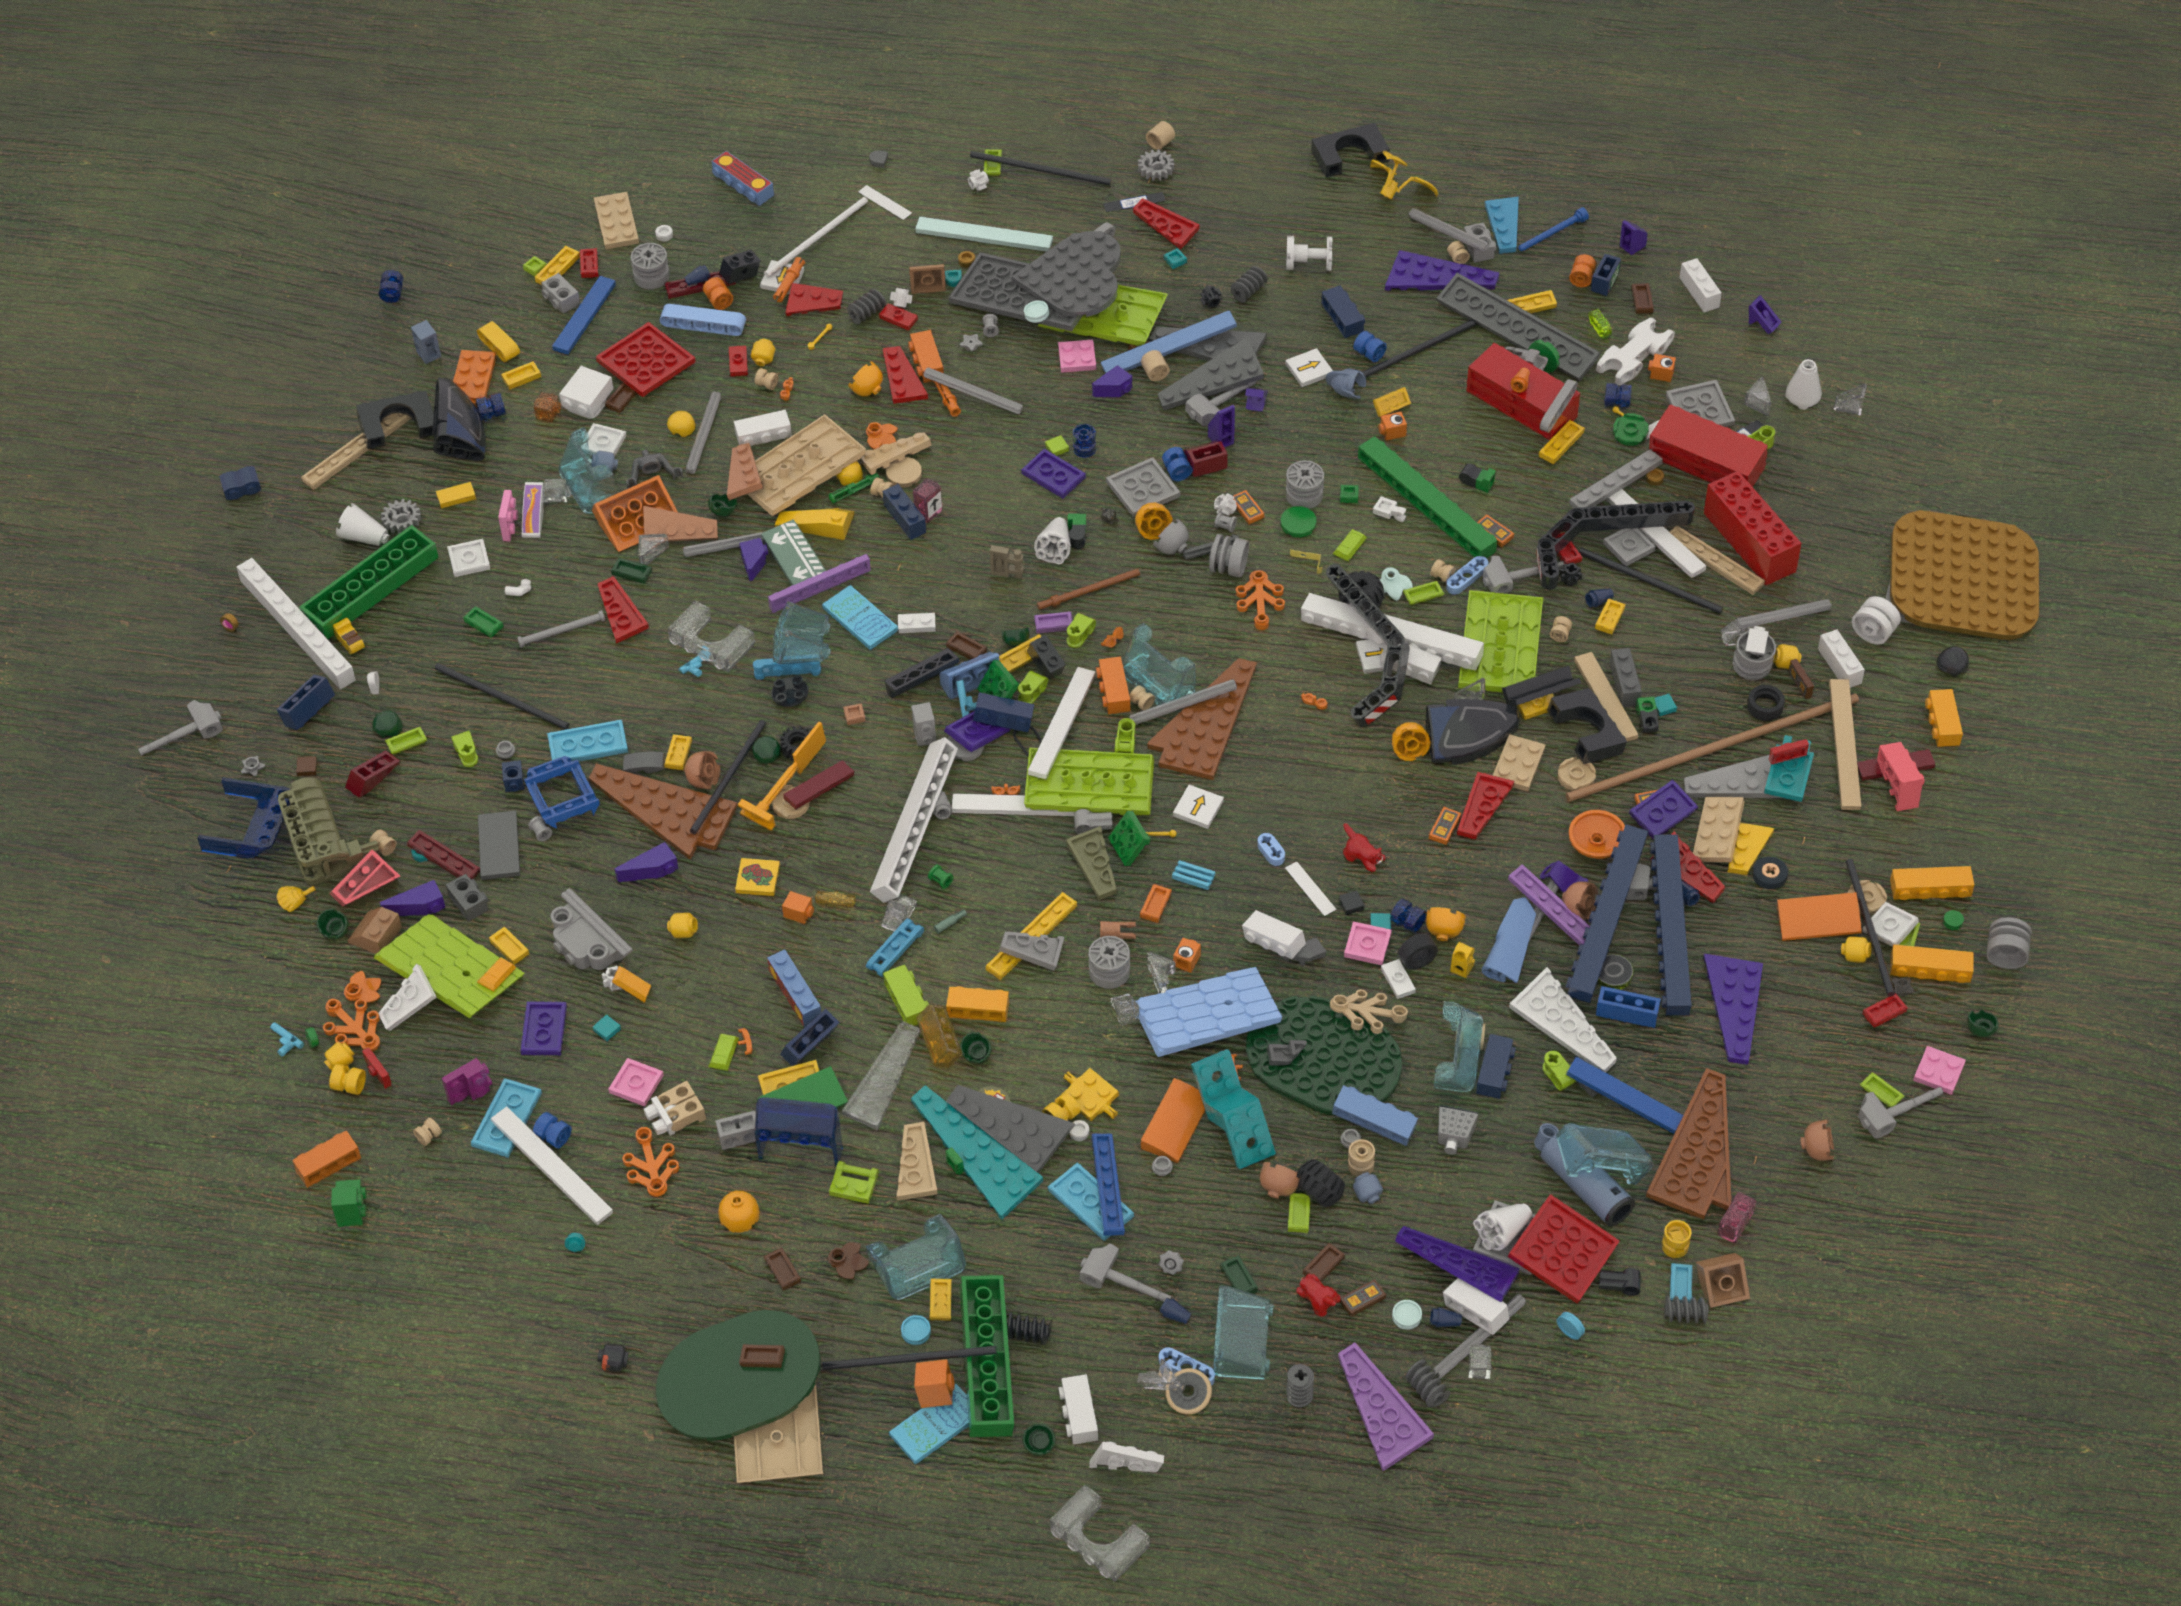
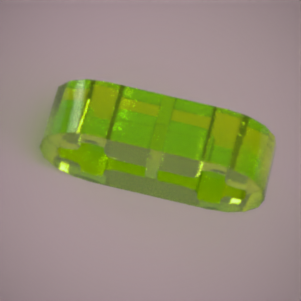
[1588,309,1612,338]

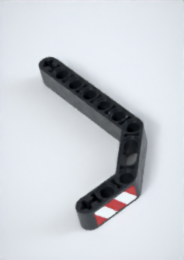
[1536,501,1695,590]
[1326,564,1410,728]

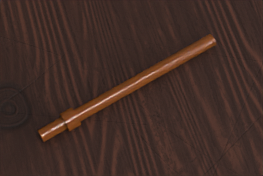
[1037,568,1140,610]

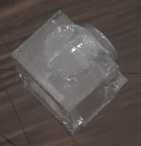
[543,479,571,504]

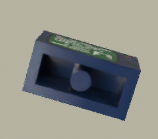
[1591,254,1621,296]

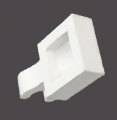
[1373,497,1406,522]

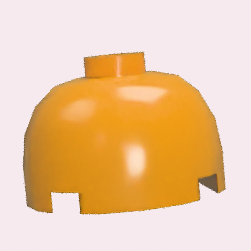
[848,361,883,397]
[1135,502,1172,540]
[1391,722,1431,761]
[1426,907,1466,941]
[718,1190,760,1233]

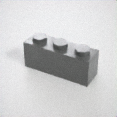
[1609,648,1642,707]

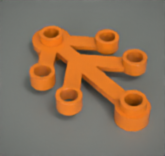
[1236,570,1285,630]
[323,999,380,1052]
[622,1127,679,1197]

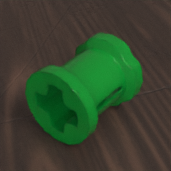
[928,864,954,889]

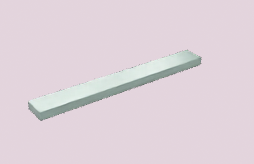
[915,217,1053,252]

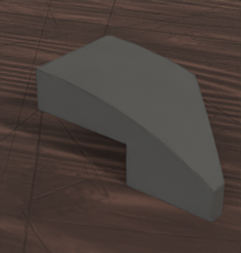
[1283,938,1327,966]
[1267,1040,1307,1065]

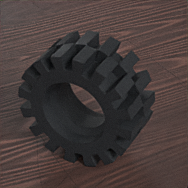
[780,726,811,761]

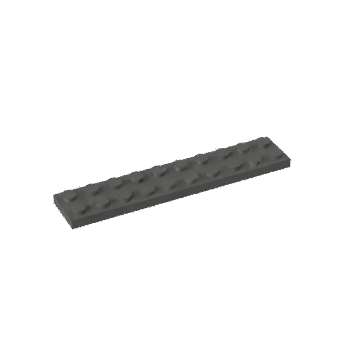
[1437,273,1600,382]

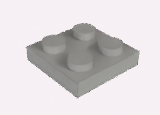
[1603,528,1655,566]

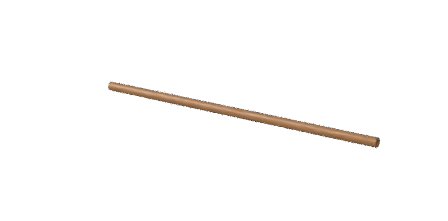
[1566,693,1859,802]

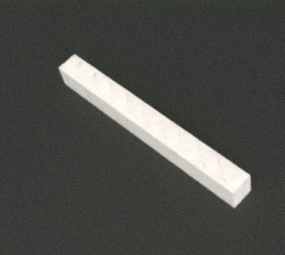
[237,558,356,690]
[1301,593,1484,671]
[870,737,958,903]

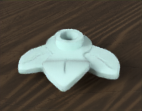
[1380,567,1413,601]

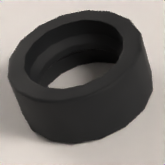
[1747,685,1785,721]
[1398,934,1438,970]

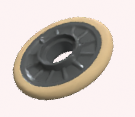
[1166,1368,1212,1414]

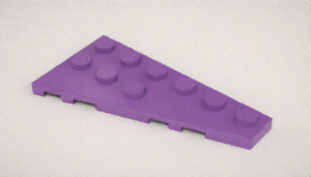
[1338,1343,1434,1471]

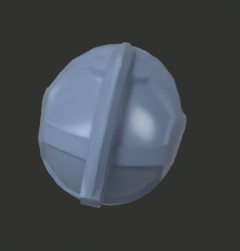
[1325,368,1366,399]

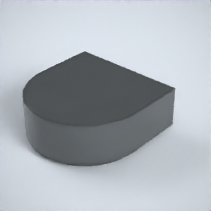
[869,150,888,168]

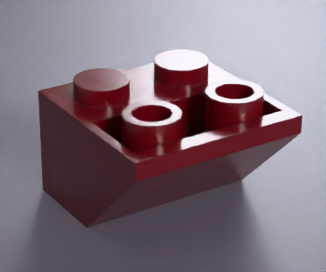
[1183,441,1228,477]

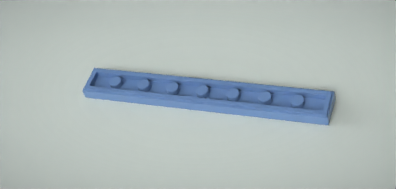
[1101,311,1237,374]

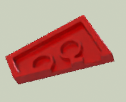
[785,283,843,316]

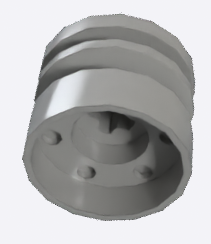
[631,243,670,289]
[1286,460,1324,509]
[1209,534,1249,578]
[1732,631,1776,680]
[1986,917,2032,969]
[1088,936,1130,989]

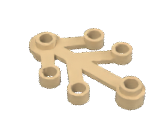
[1330,989,1408,1034]

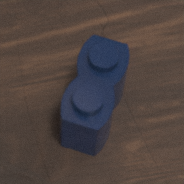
[219,466,261,500]

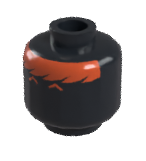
[597,1343,629,1372]

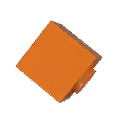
[914,1359,955,1408]

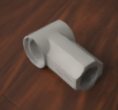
[1074,809,1112,834]

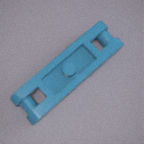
[753,655,821,680]
[866,918,924,977]

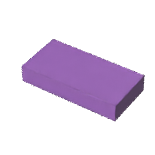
[1034,611,1072,634]

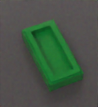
[463,606,504,638]

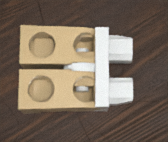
[644,1081,706,1135]

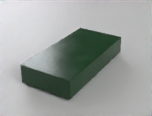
[611,557,652,584]
[1220,1255,1258,1299]

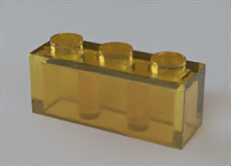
[916,1003,962,1068]

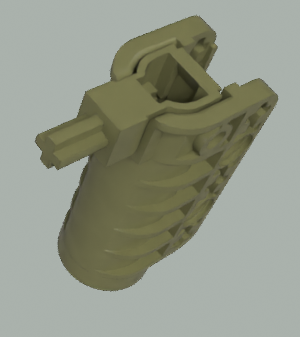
[278,777,380,885]

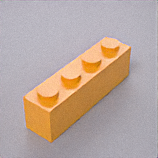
[1890,866,1974,900]
[1890,945,1973,983]

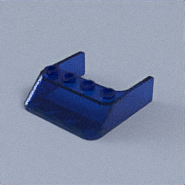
[197,777,291,858]
[754,1097,843,1167]

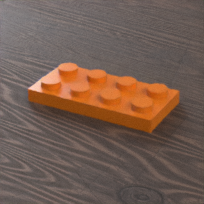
[453,350,497,408]

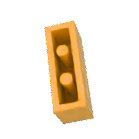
[1925,689,1963,747]
[946,986,1009,1022]

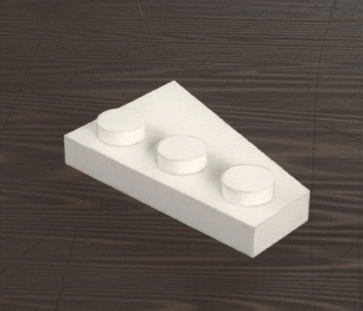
[378,964,436,1031]
[1089,1442,1164,1472]

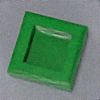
[1340,485,1359,503]
[946,1147,964,1175]

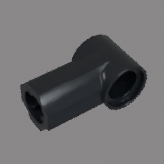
[1599,1268,1641,1296]

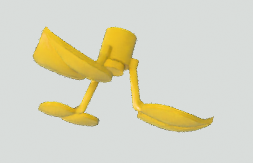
[1370,150,1438,200]

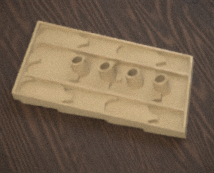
[748,414,866,516]
[734,1381,823,1484]

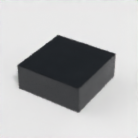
[1339,891,1364,915]

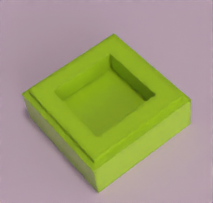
[523,256,547,277]
[1045,435,1069,456]

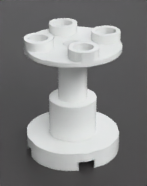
[1286,236,1332,271]

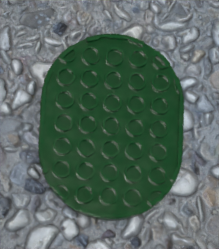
[1246,995,1402,1116]
[656,1310,821,1441]

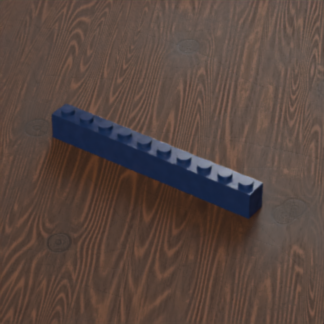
[1566,824,1648,1003]
[1649,835,1692,1015]

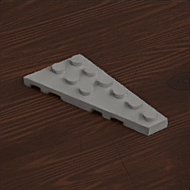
[1684,755,1782,798]

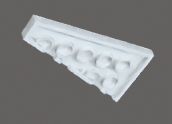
[1509,967,1617,1073]

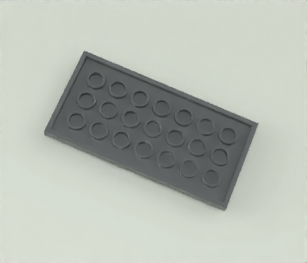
[948,253,1083,331]

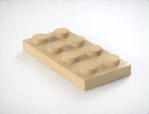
[594,192,639,250]
[1693,797,1745,862]

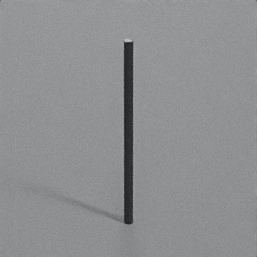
[970,151,1111,186]
[1354,320,1476,383]
[1579,547,1723,614]
[434,663,570,730]
[690,720,766,835]
[1845,859,1895,997]
[822,1346,998,1370]

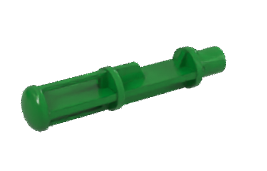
[829,473,879,503]

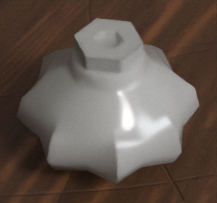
[1158,1250,1184,1275]

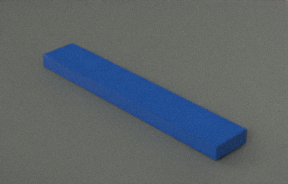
[552,276,616,355]
[1566,1057,1684,1134]
[1091,1134,1125,1236]

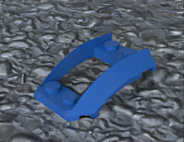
[524,756,600,829]

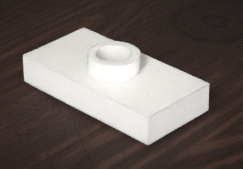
[1381,959,1416,999]

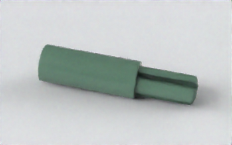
[934,909,967,934]

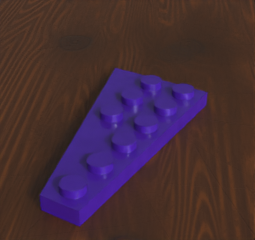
[1385,250,1500,291]
[1703,954,1763,1065]
[1395,1226,1520,1302]

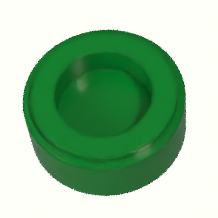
[1943,910,1964,930]
[305,1027,319,1048]

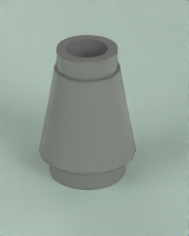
[933,791,952,819]

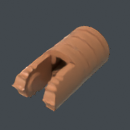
[1100,921,1136,939]

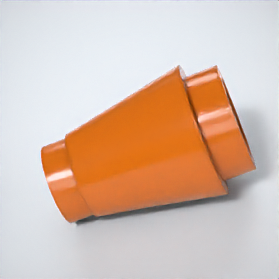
[1510,368,1530,392]

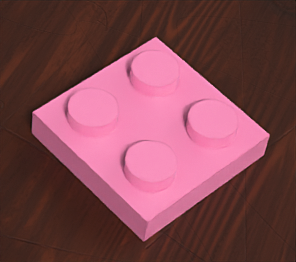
[1058,340,1096,373]
[498,490,518,541]
[1344,922,1392,965]
[1913,1046,1966,1095]
[609,1058,664,1107]

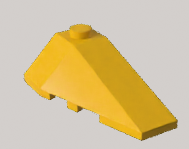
[775,508,855,540]

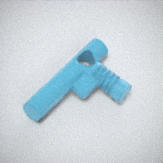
[679,649,712,677]
[956,680,977,717]
[270,1022,304,1056]

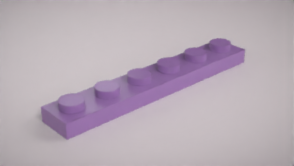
[768,554,871,613]
[1508,864,1590,945]

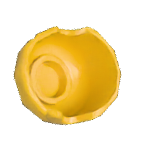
[667,411,696,437]
[835,461,863,486]

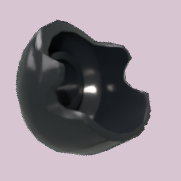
[1936,646,1969,677]

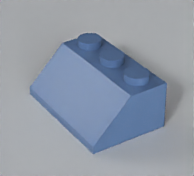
[939,652,999,700]

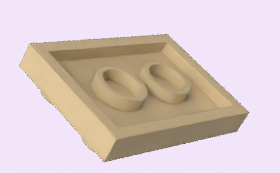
[1493,734,1546,792]

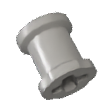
[982,314,999,337]
[1214,512,1237,533]
[528,816,552,842]

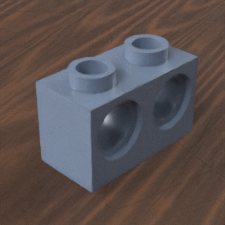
[411,320,441,364]

